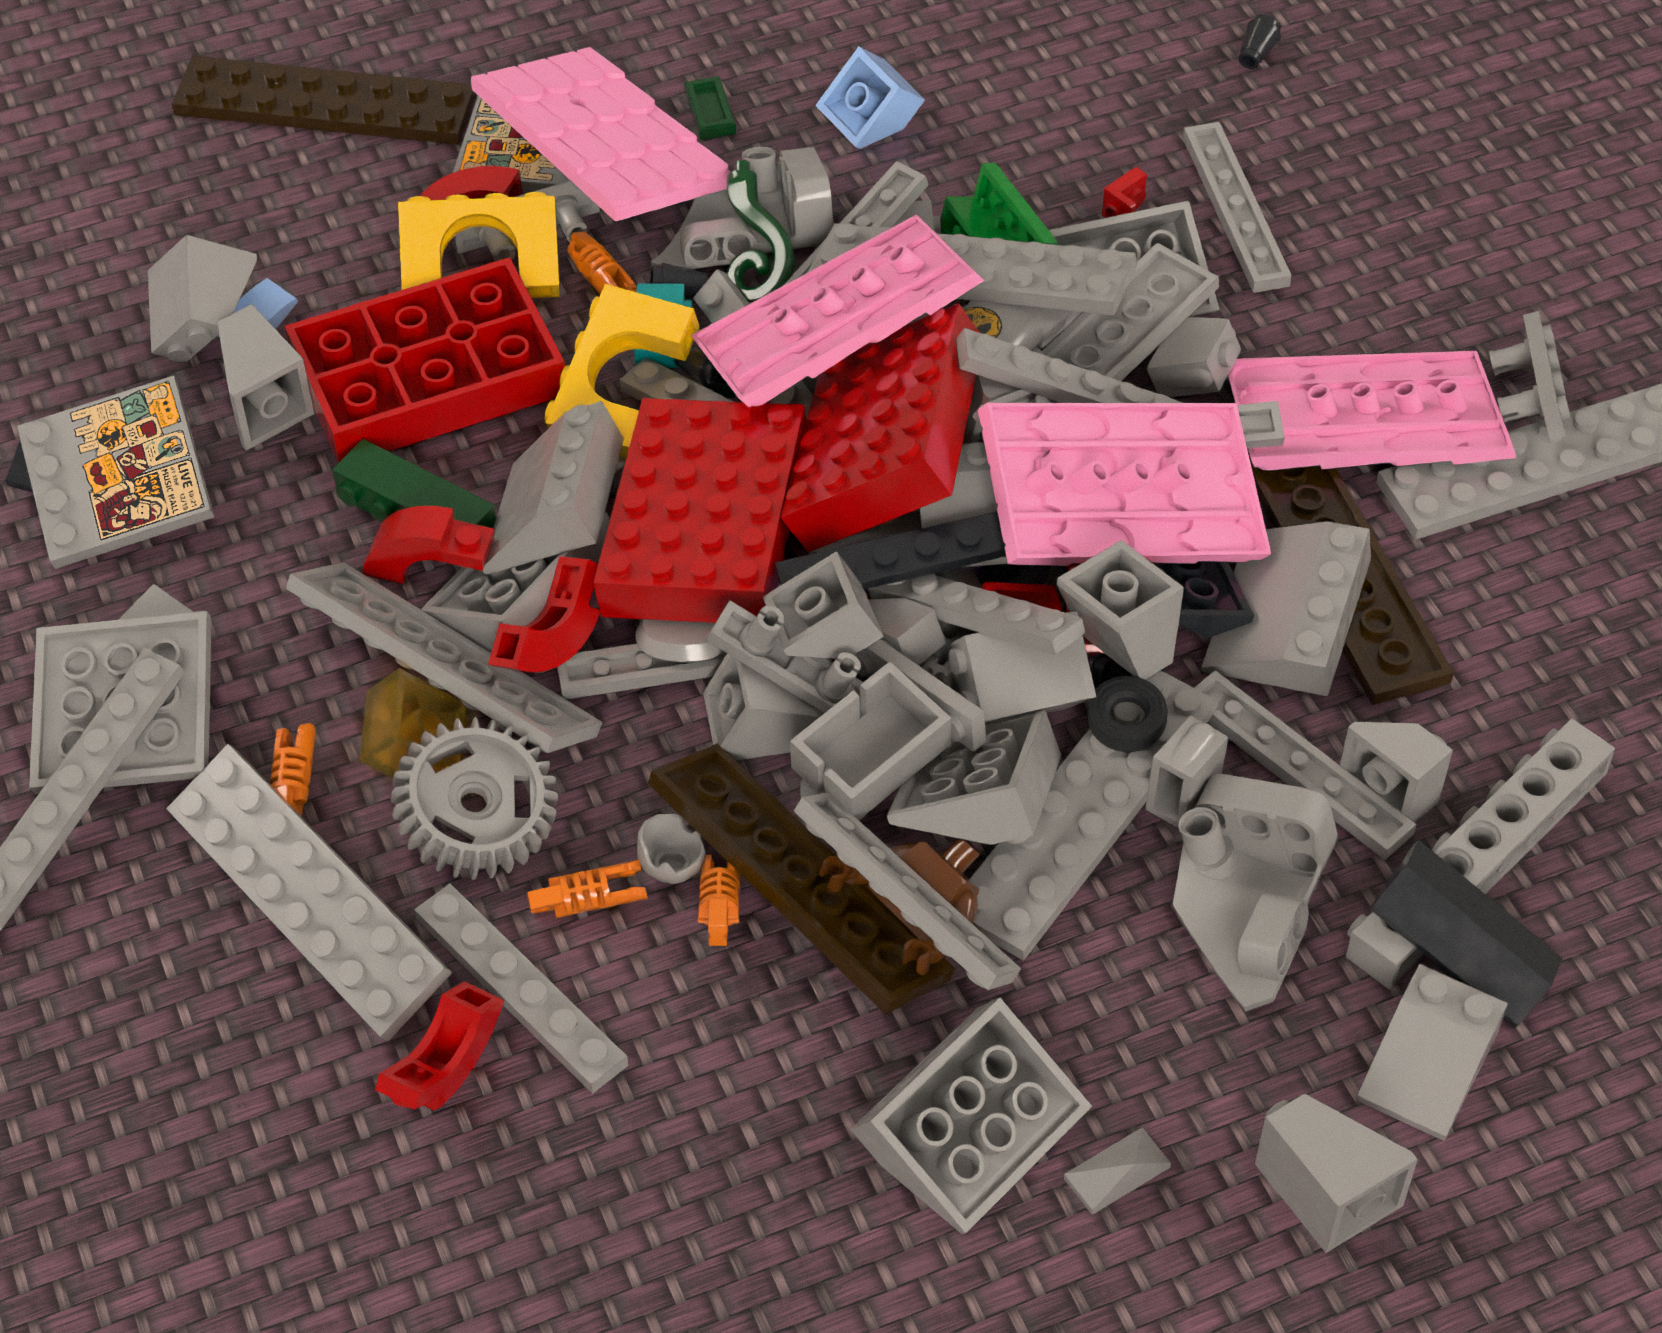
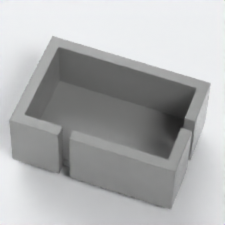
[790,661,952,820]

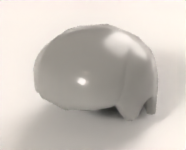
[637,814,706,884]

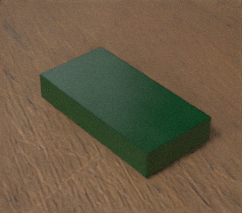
[684,76,736,140]

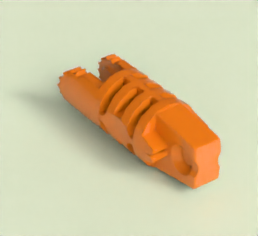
[567,232,637,294]
[270,723,316,816]
[698,854,741,946]
[527,860,648,918]

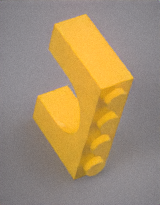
[398,192,560,298]
[545,284,700,460]

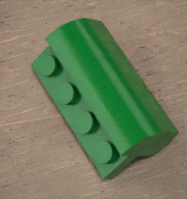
[940,163,1058,245]

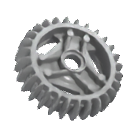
[391,717,558,880]

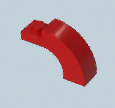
[420,166,523,201]
[363,506,495,584]
[488,556,600,672]
[375,981,504,1111]

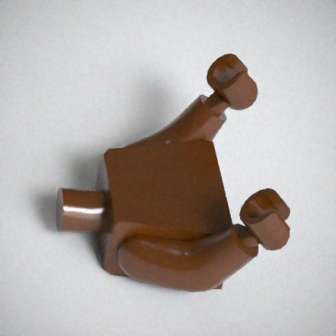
[819,838,980,975]

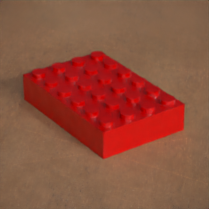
[285,257,565,463]
[780,303,980,553]
[593,398,806,623]

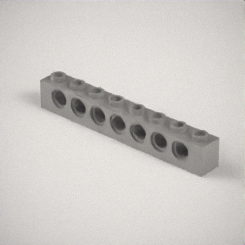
[1346,719,1615,990]

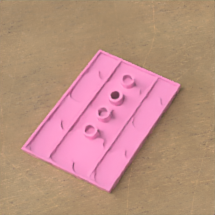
[471,47,731,222]
[691,214,984,407]
[1228,351,1517,470]
[978,403,1271,566]

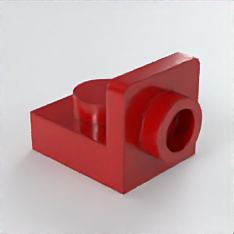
[1102,167,1147,218]

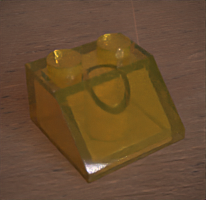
[359,668,468,778]

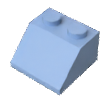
[815,46,925,149]

